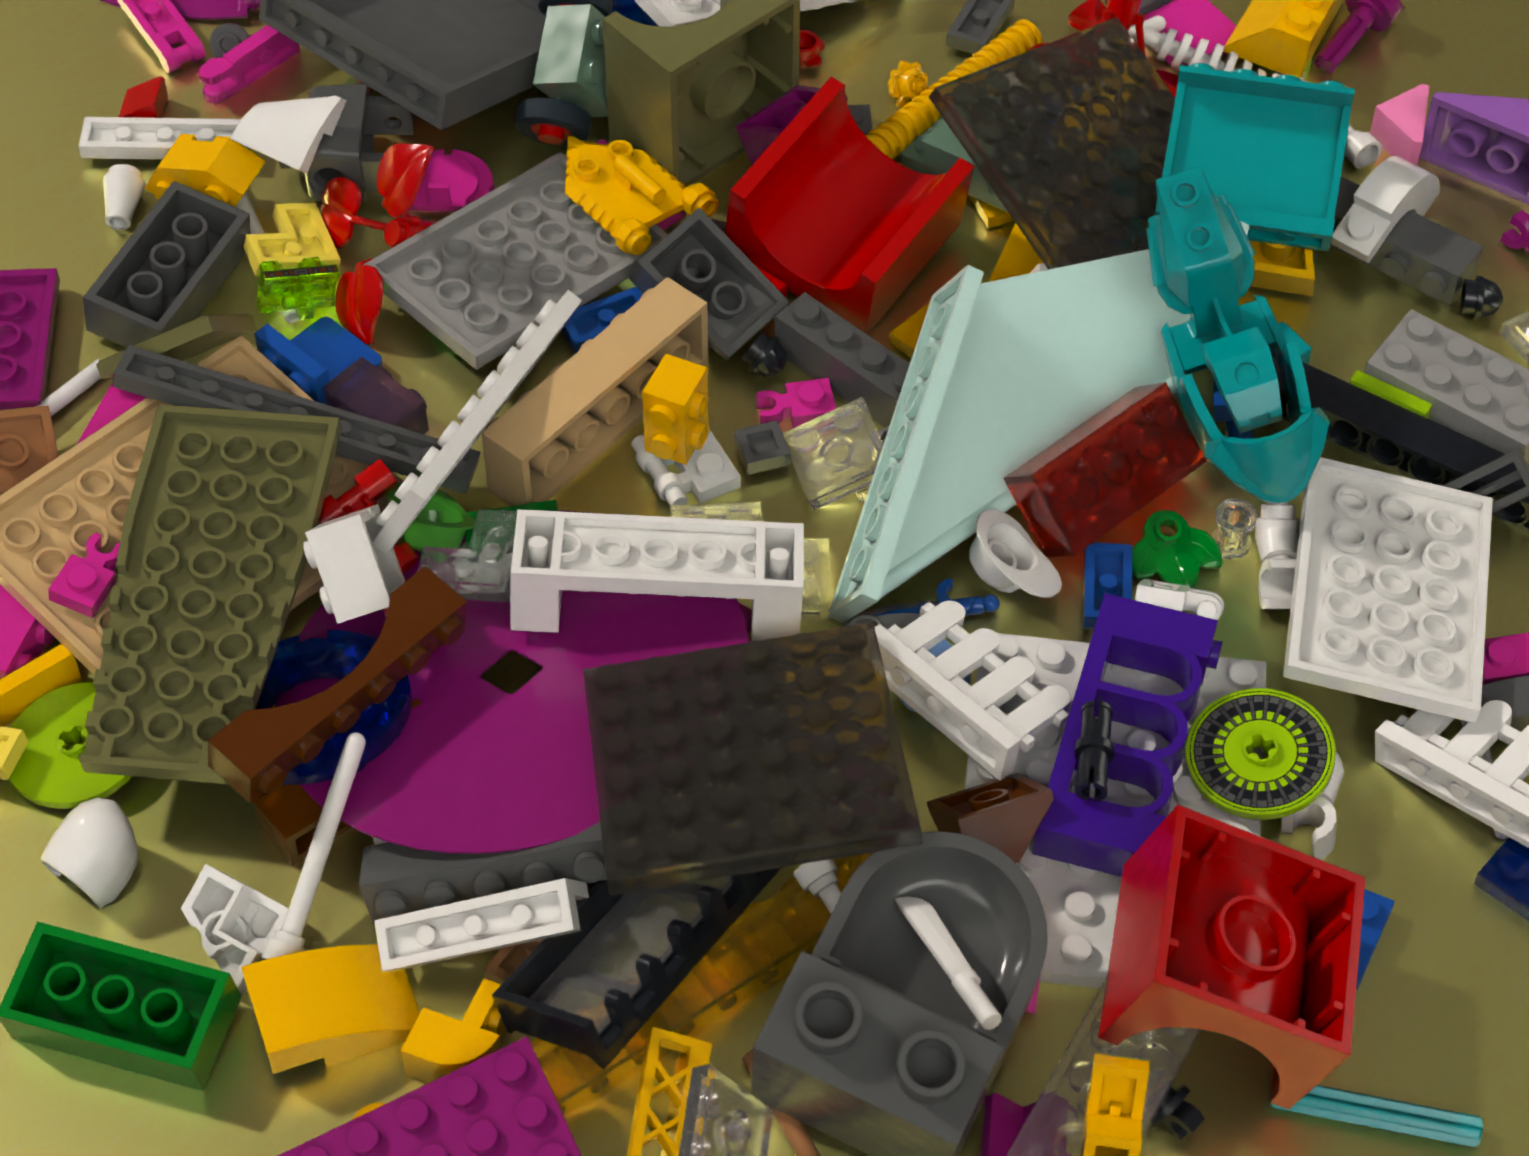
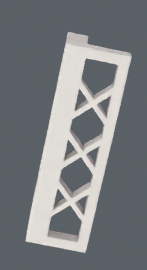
[374,878,589,972]

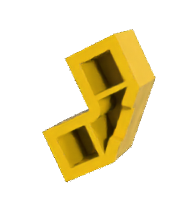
[145,134,266,207]

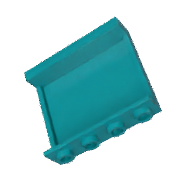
[1155,63,1355,252]

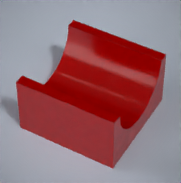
[725,76,975,335]
[1098,805,1366,1109]

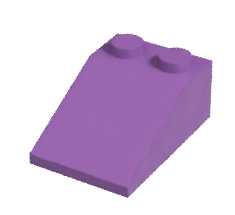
[1419,92,1529,204]

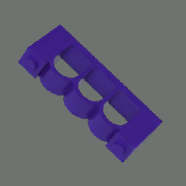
[1032,593,1223,877]

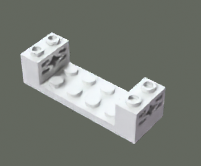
[510,509,804,644]

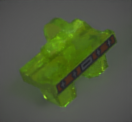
[256,257,340,321]

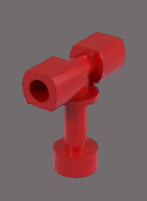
[318,459,420,574]

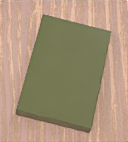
[96,314,257,379]

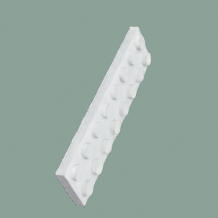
[372,290,582,555]

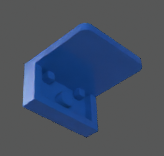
[254,317,383,406]

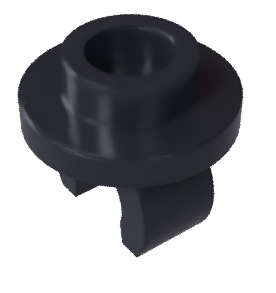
[1147,1084,1205,1141]

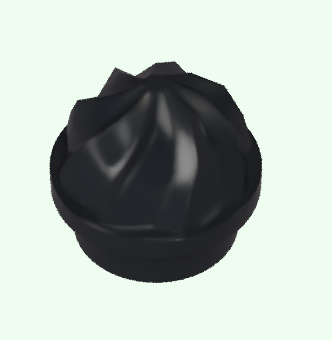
[1460,276,1503,319]
[741,331,787,378]

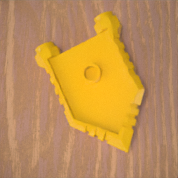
[565,136,719,256]

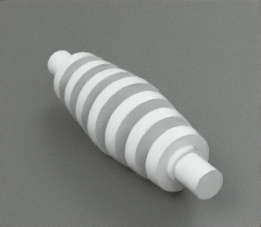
[1143,26,1267,76]

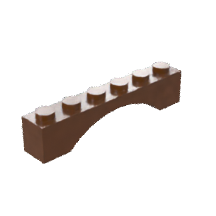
[208,566,467,804]

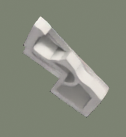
[230,96,346,173]
[181,864,289,995]

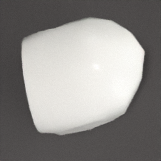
[40,798,138,909]

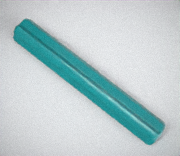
[1271,1085,1483,1147]

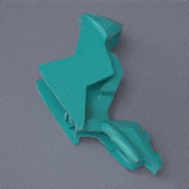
[1146,165,1330,504]

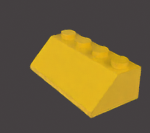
[1223,0,1345,78]

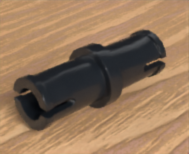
[1074,701,1115,801]

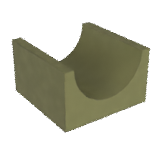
[603,0,800,187]

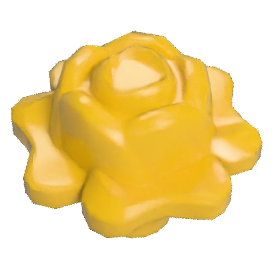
[887,60,928,108]

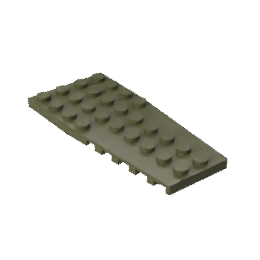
[79,404,342,784]

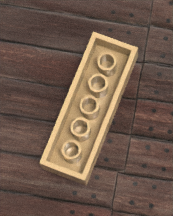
[481,277,709,506]

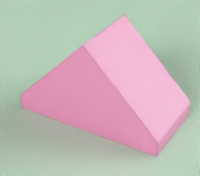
[1370,84,1430,166]

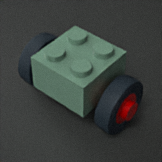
[515,0,613,146]

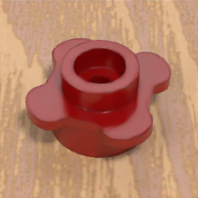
[799,30,825,68]

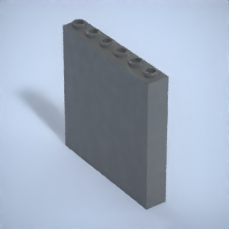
[259,0,546,130]

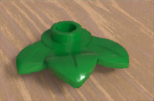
[1132,510,1223,588]

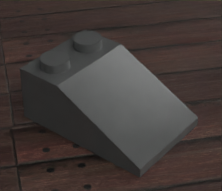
[629,207,790,360]

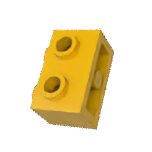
[642,353,709,465]

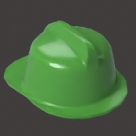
[386,482,476,565]

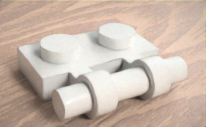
[631,429,741,510]
[1135,579,1224,620]

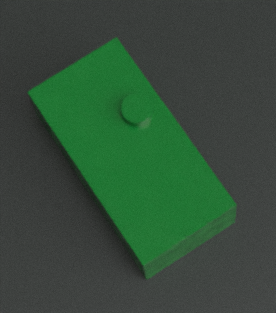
[0,921,242,1091]

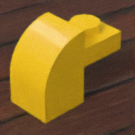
[400,978,505,1083]
[1080,1053,1149,1156]

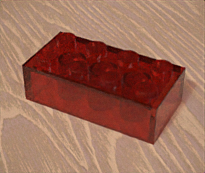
[1003,382,1207,558]

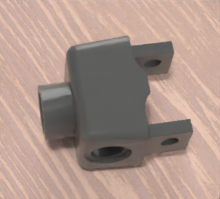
[278,84,414,204]

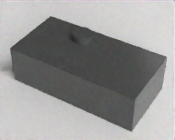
[83,181,250,348]

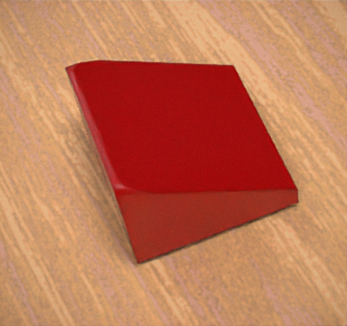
[119,76,168,118]

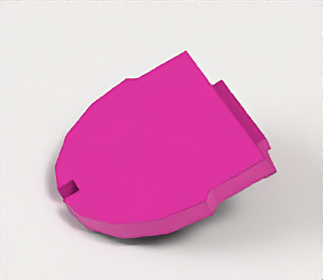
[409,149,494,212]

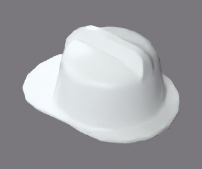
[969,510,1062,598]

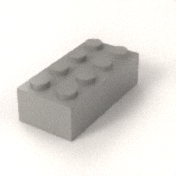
[1364,309,1529,464]

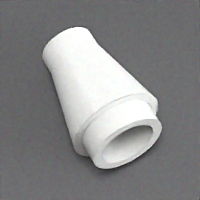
[103,164,145,230]

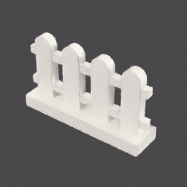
[860,600,1071,781]
[1375,700,1529,848]

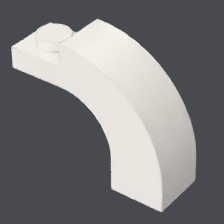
[1331,156,1440,264]

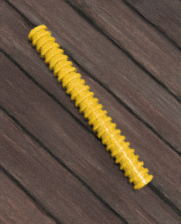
[865,19,1043,160]

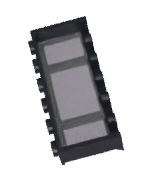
[492,796,785,1070]

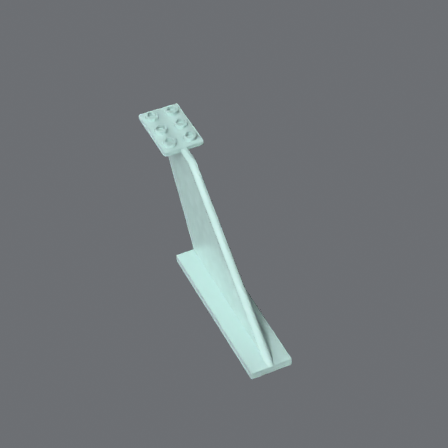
[827,221,1249,623]

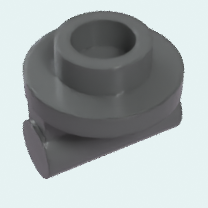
[210,23,252,58]

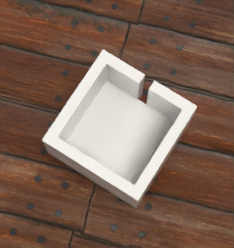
[303,504,405,624]

